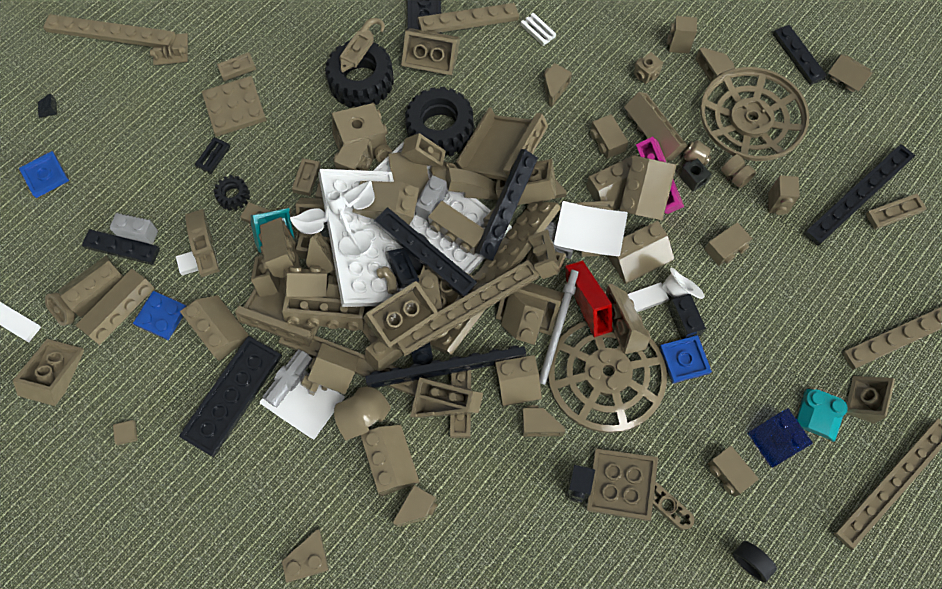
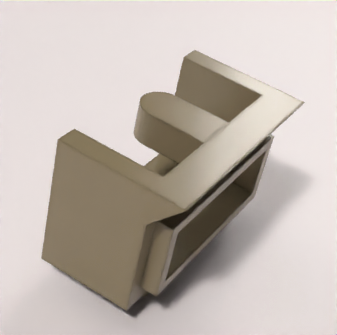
[528,229,559,279]

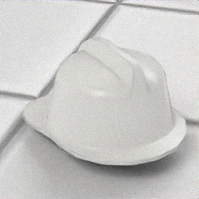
[662,268,705,299]

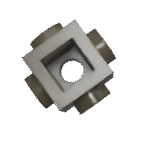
[634,52,663,84]

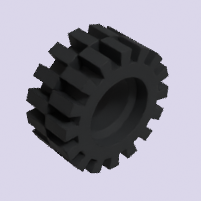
[214,175,250,211]

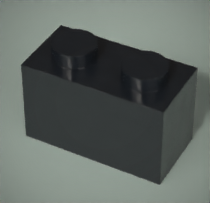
[668,294,706,339]
[566,465,595,503]

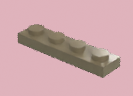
[450,370,471,438]

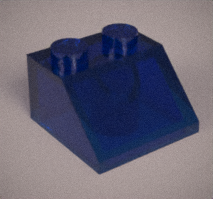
[748,408,813,468]

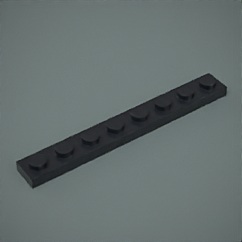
[804,144,915,246]
[365,345,526,388]

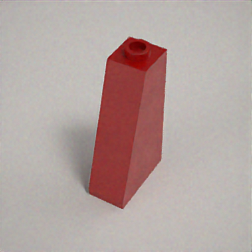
[565,260,612,338]

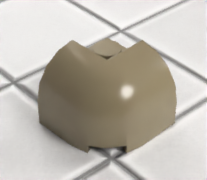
[334,387,391,441]

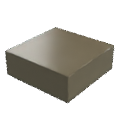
[113,420,138,446]

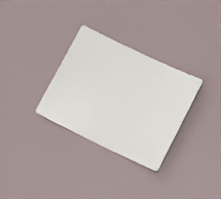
[554,201,628,256]
[260,371,345,440]

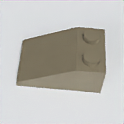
[352,181,419,225]
[13,339,84,406]

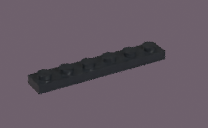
[475,149,538,261]
[374,207,477,298]

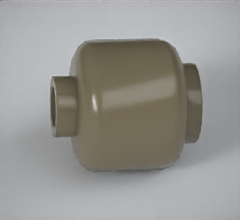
[683,140,711,166]

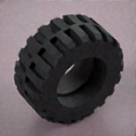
[325,41,394,108]
[405,87,474,157]

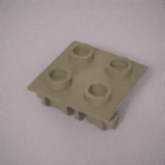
[150,33,188,65]

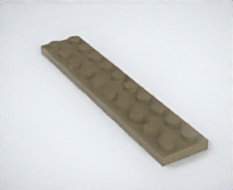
[430,201,561,355]

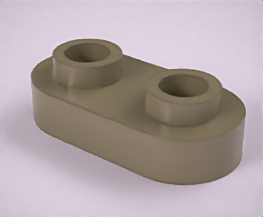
[45,292,75,326]

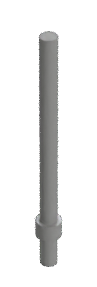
[539,270,579,385]

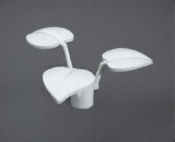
[290,181,375,257]

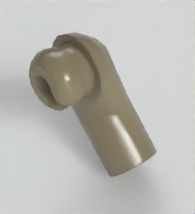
[376,266,397,294]

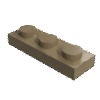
[865,194,927,230]

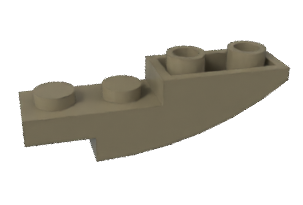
[185,209,220,277]

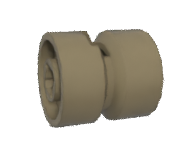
[721,154,757,189]

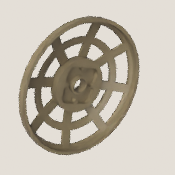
[700,67,810,161]
[548,321,667,433]

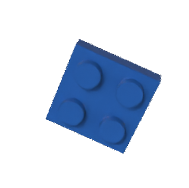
[19,151,69,198]
[133,291,187,341]
[659,335,712,384]

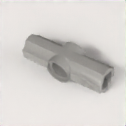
[262,349,313,408]

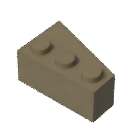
[410,378,483,418]

